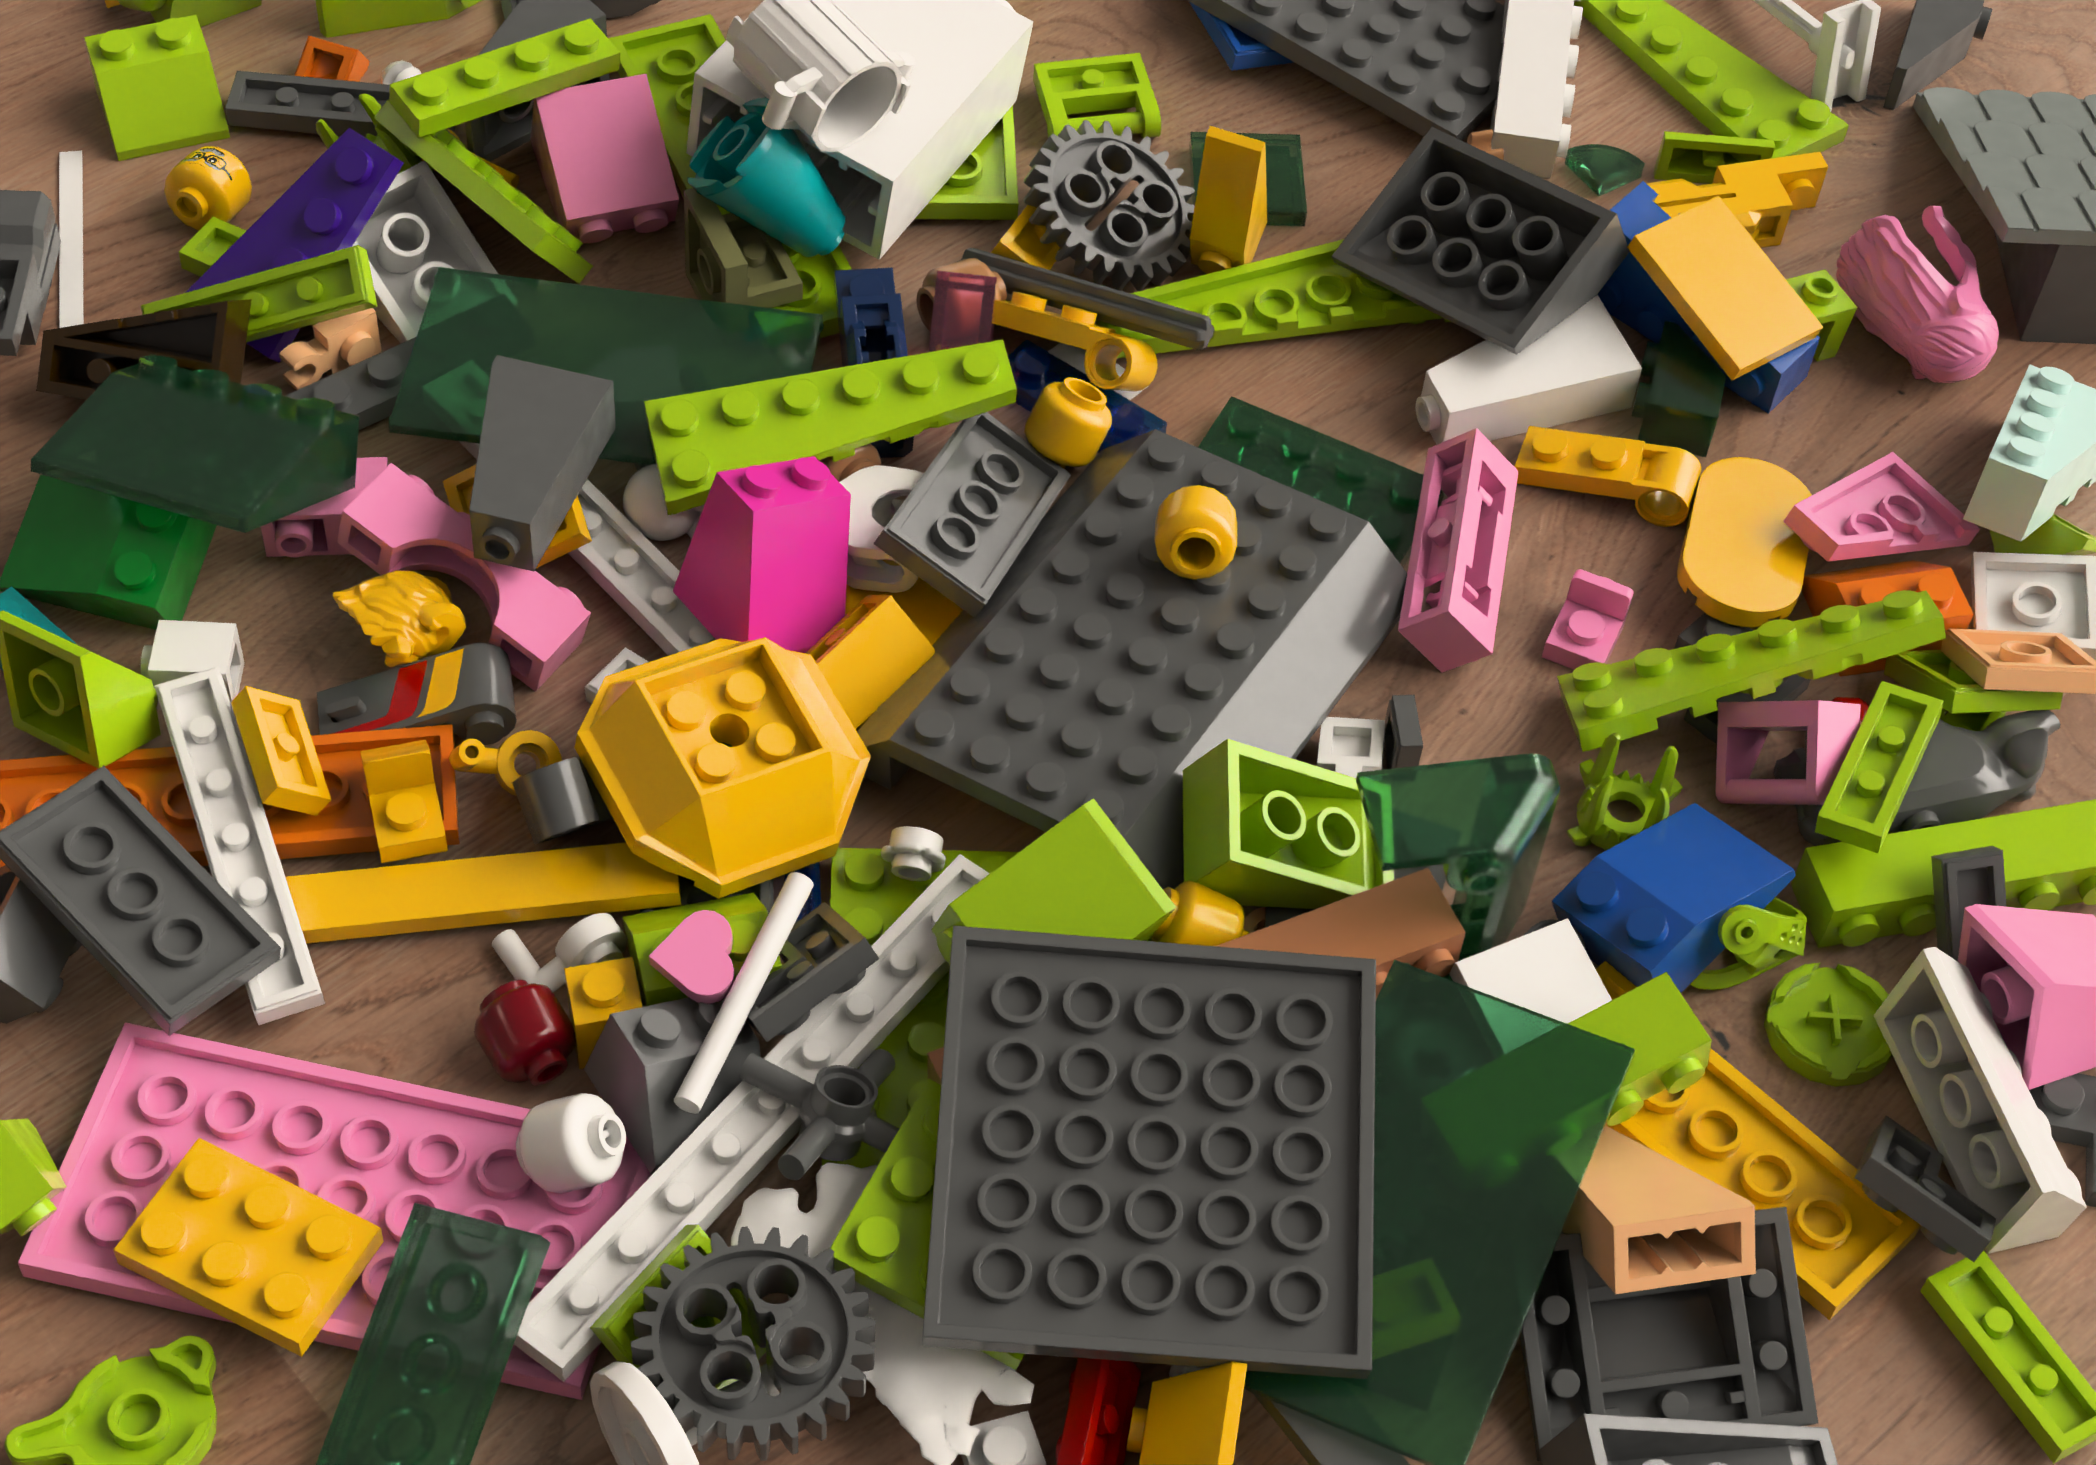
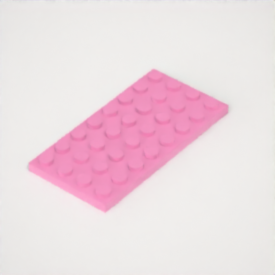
[18,1022,652,1400]

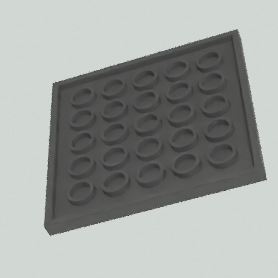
[922,926,1376,1379]

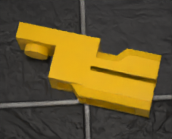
[1646,152,1828,248]

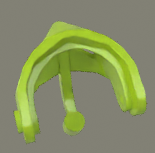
[1690,897,1807,990]

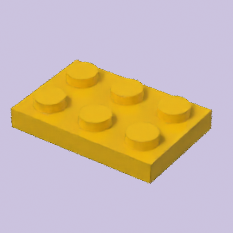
[113,1138,384,1357]

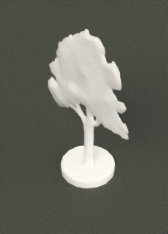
[590,1162,1058,1465]

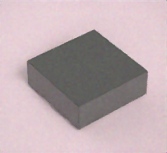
[1384,695,1423,784]

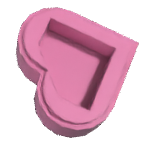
[649,910,734,1004]

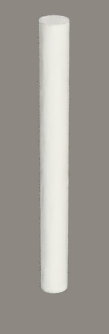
[674,872,814,1114]

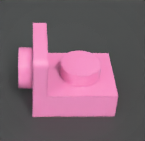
[1542,569,1634,670]

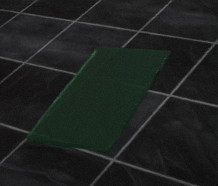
[389,267,824,465]
[1244,959,1635,1465]

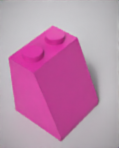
[673,456,851,653]

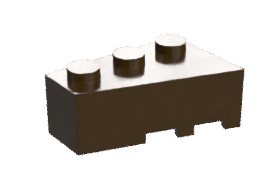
[36,299,252,422]

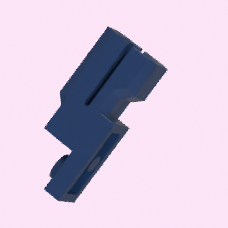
[834,267,914,458]

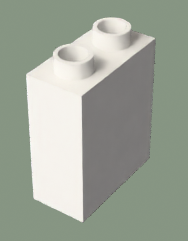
[686,0,1033,260]

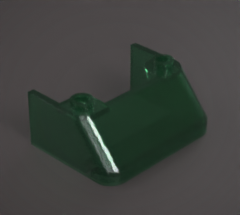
[1356,754,1560,1008]

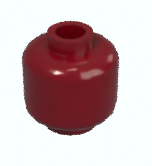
[474,980,576,1086]

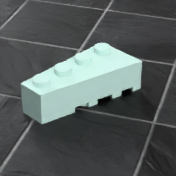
[1963,364,2096,541]

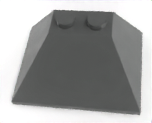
[1507,1207,1818,1461]

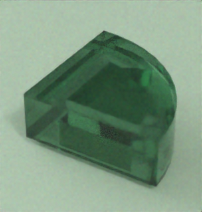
[1565,144,1645,196]

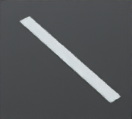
[59,150,84,328]

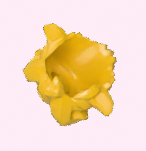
[333,571,466,668]

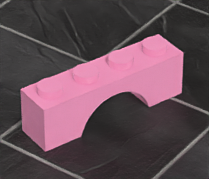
[337,463,591,692]

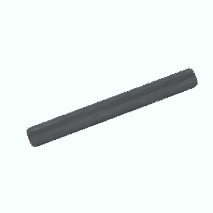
[959,248,1214,350]

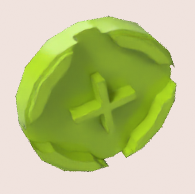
[1764,963,1893,1087]

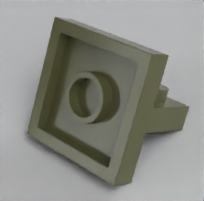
[684,188,803,352]

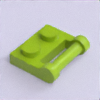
[1033,53,1161,139]

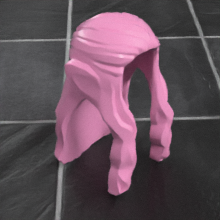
[1836,206,1999,383]

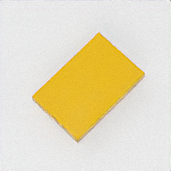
[1627,195,1823,381]

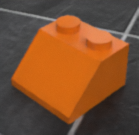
[1801,560,1974,677]

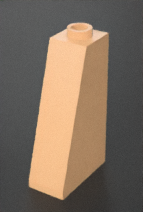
[1530,1123,1756,1295]

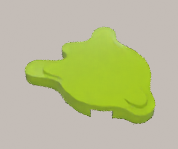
[5,1336,217,1465]

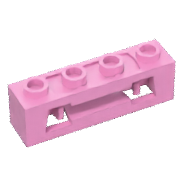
[1398,428,1518,673]

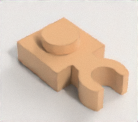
[279,308,382,391]

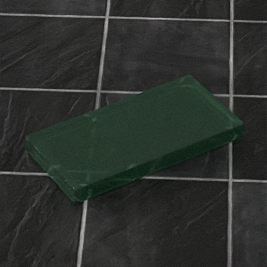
[316,1203,551,1465]

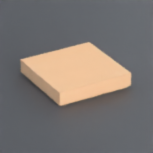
[1941,628,2096,694]

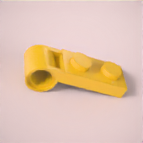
[984,291,1158,392]
[1514,426,1702,527]

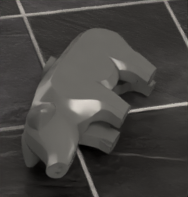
[1773,710,2061,846]

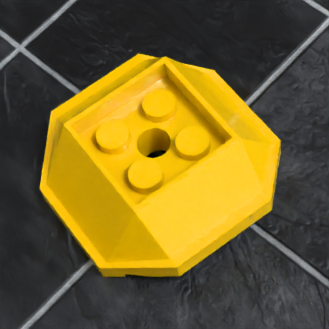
[574,637,871,899]

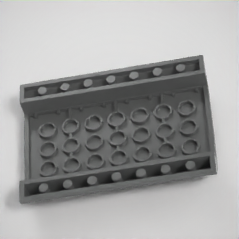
[857,429,1407,890]

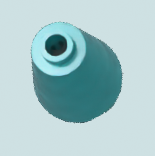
[687,97,846,257]

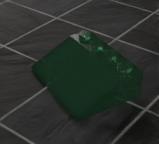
[31,355,359,533]

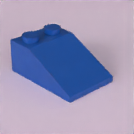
[1552,803,1796,993]

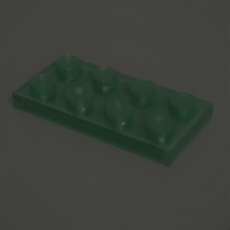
[1198,396,1445,567]

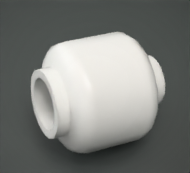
[516,1093,626,1193]

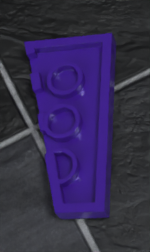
[185,128,404,362]

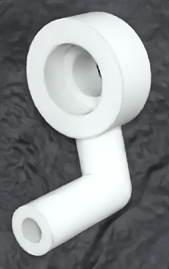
[492,913,628,992]

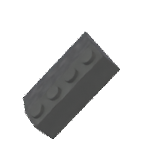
[1331,127,1630,355]

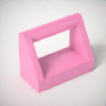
[1715,700,1861,805]

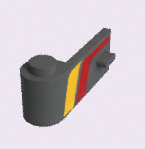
[317,643,517,745]

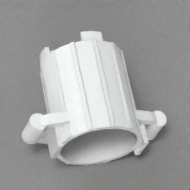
[726,0,916,153]

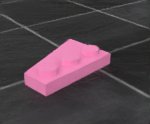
[1783,452,1980,562]

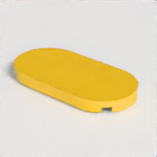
[1677,457,1812,628]

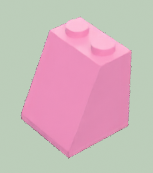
[531,74,679,243]
[1958,904,2096,1090]

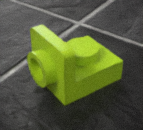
[1786,269,1858,362]

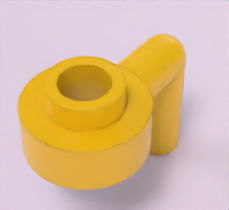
[449,730,562,796]

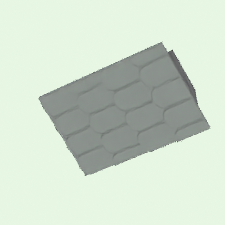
[1913,87,2096,344]

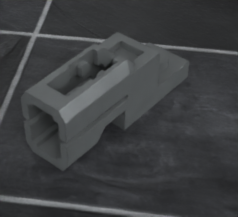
[0,190,61,356]

